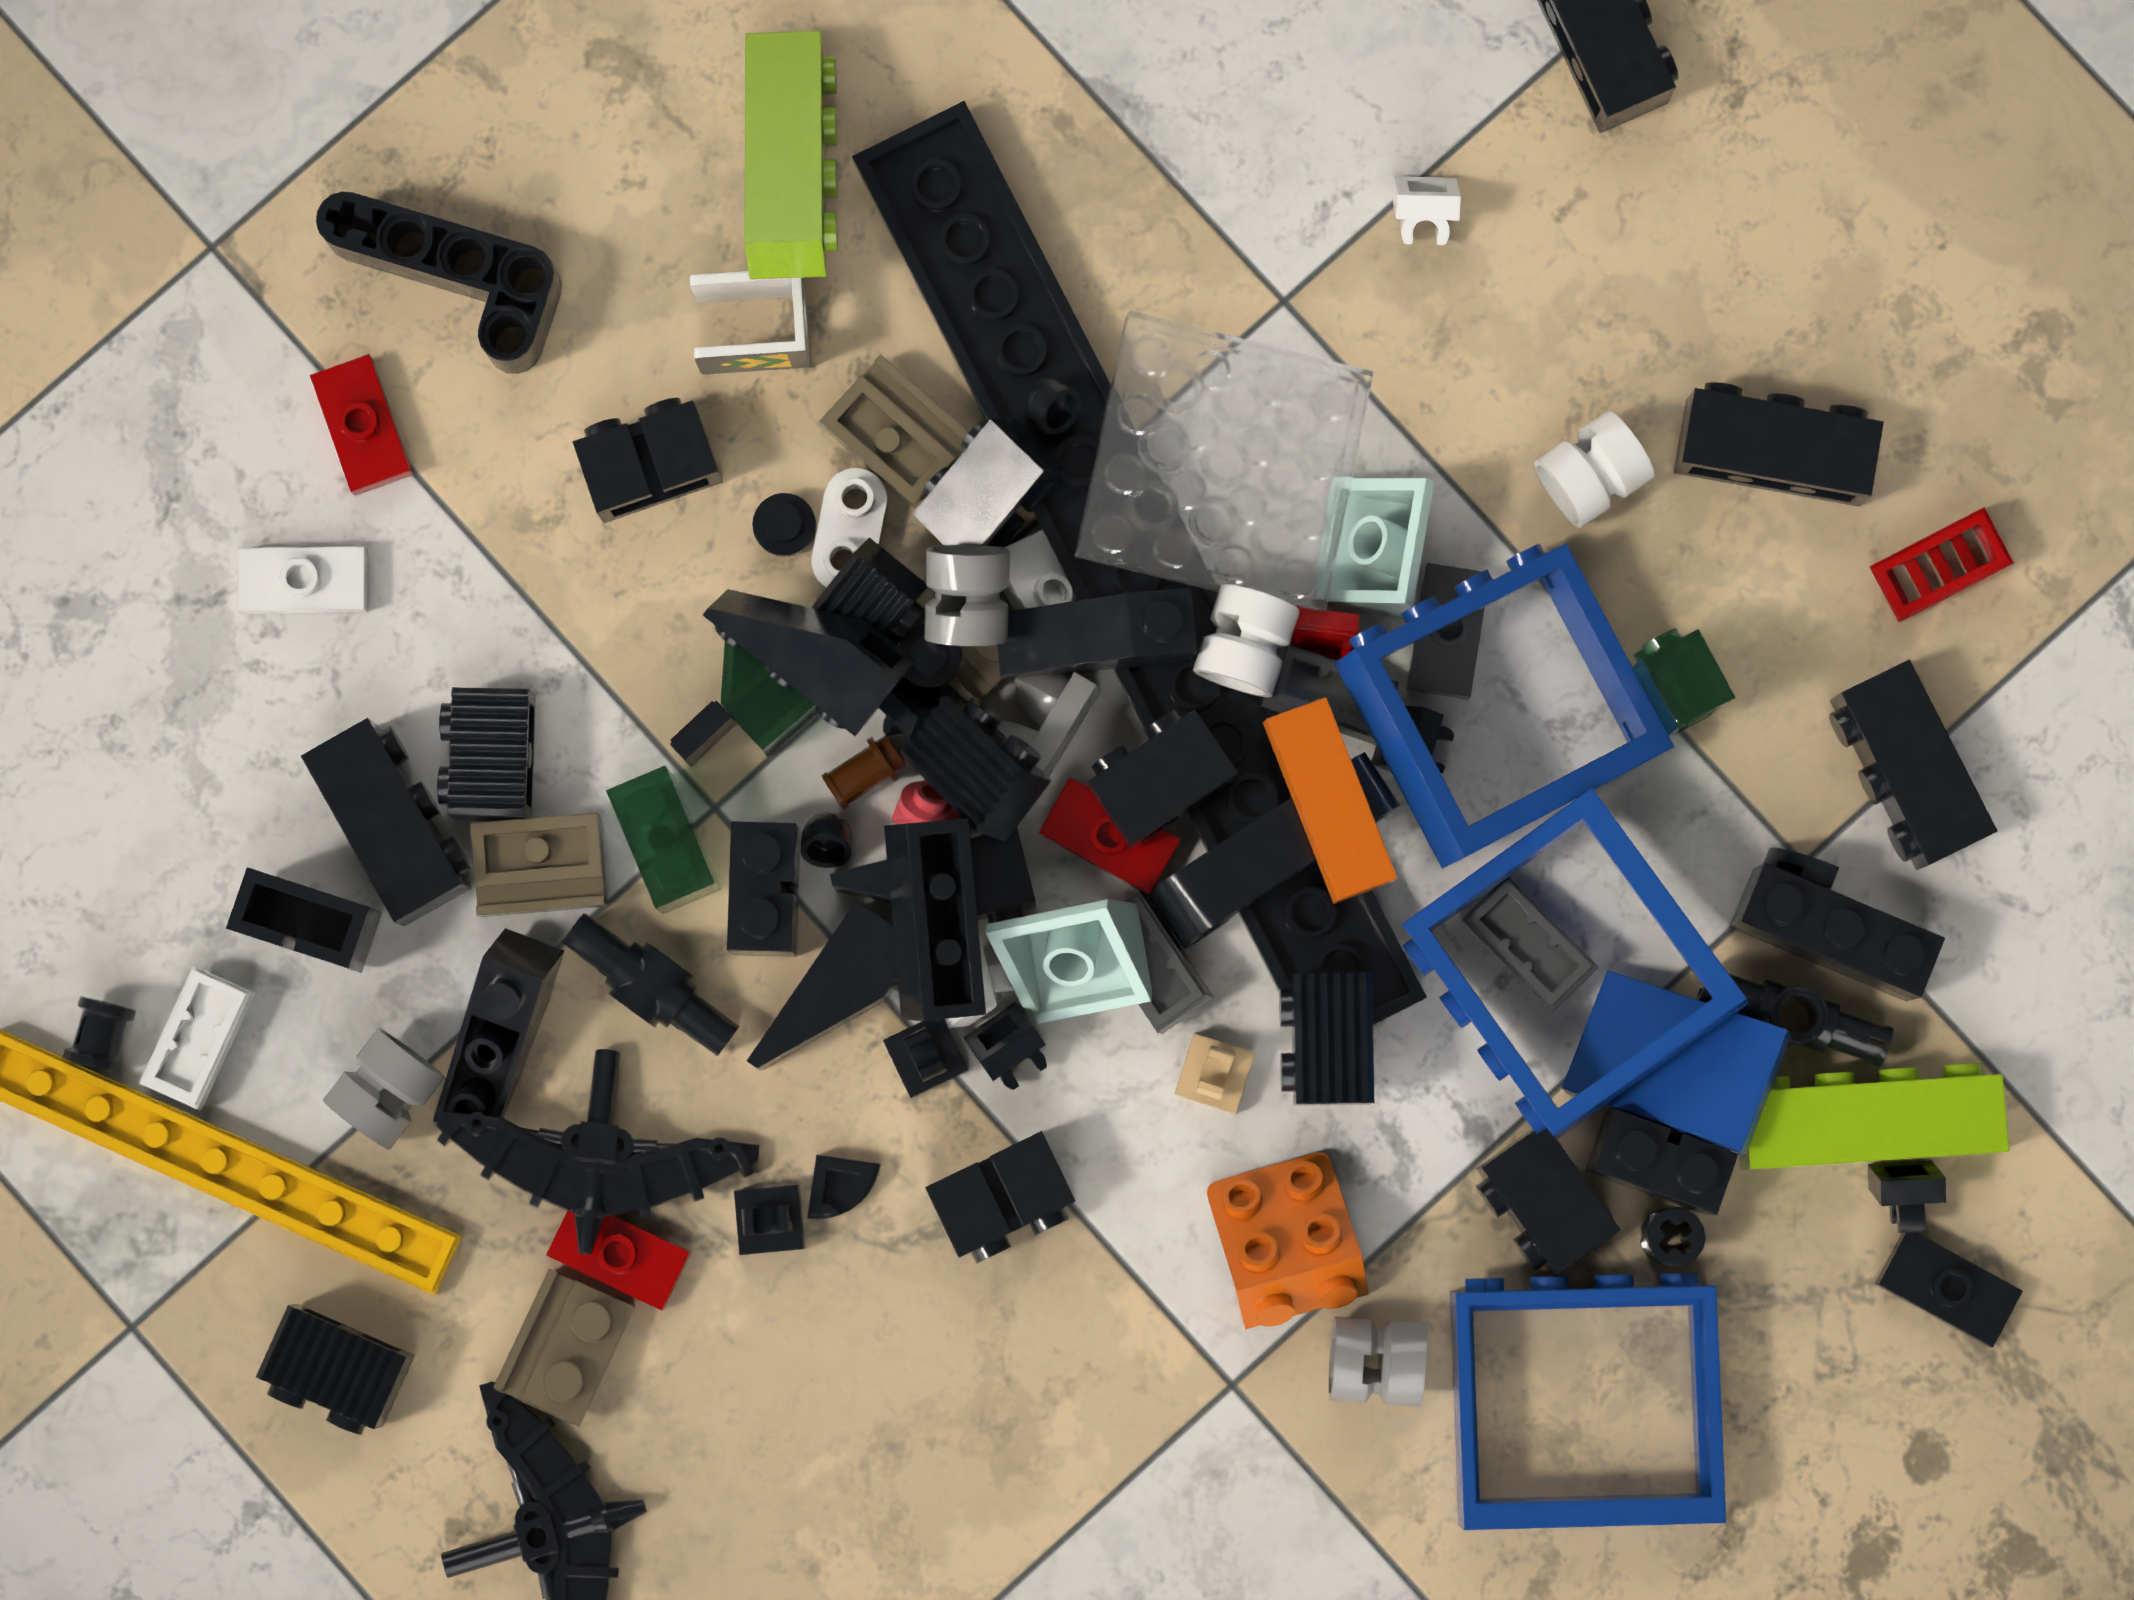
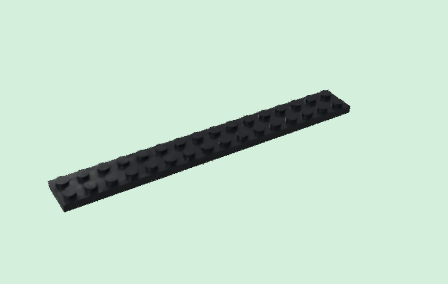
[852,101,1427,1025]

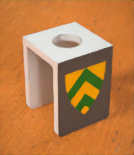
[689,271,811,374]

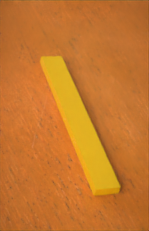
[0,1029,464,1295]

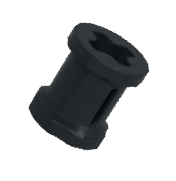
[63,996,136,1073]
[1640,1208,1706,1266]

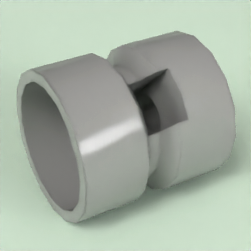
[924,544,1010,646]
[323,1028,445,1150]
[1328,1316,1427,1407]

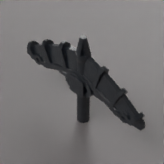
[436,1049,760,1255]
[441,1381,647,1600]

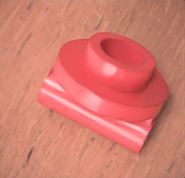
[891,780,961,824]

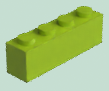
[744,31,838,279]
[1739,1063,2010,1170]

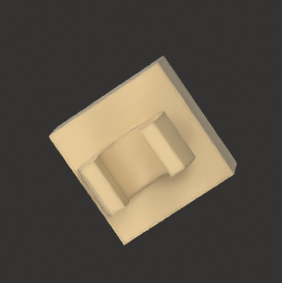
[1174,1033,1255,1114]

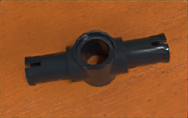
[562,913,740,1056]
[1696,973,1894,1067]

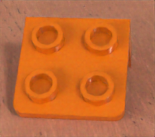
[1207,1152,1369,1330]

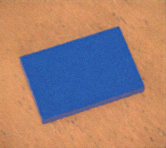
[1562,970,1791,1156]

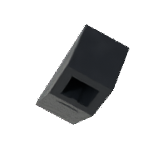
[703,589,916,736]
[433,928,565,1122]

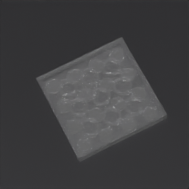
[1075,310,1374,612]

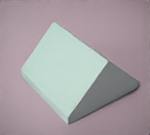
[1310,478,1435,619]
[985,899,1153,1025]

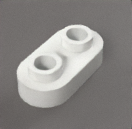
[811,468,888,589]

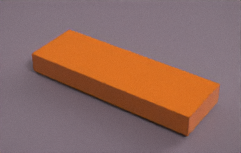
[1263,697,1397,904]

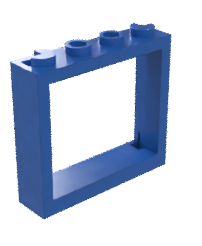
[1334,543,1675,869]
[1402,788,1748,1139]
[1450,1273,1726,1530]

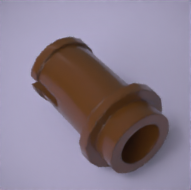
[821,735,907,810]

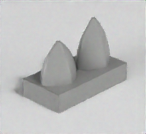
[997,672,1099,777]

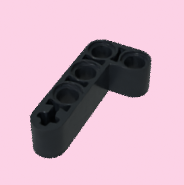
[316,191,562,374]
[1149,752,1401,949]

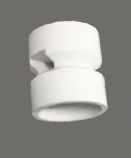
[1534,410,1655,528]
[1193,584,1300,697]

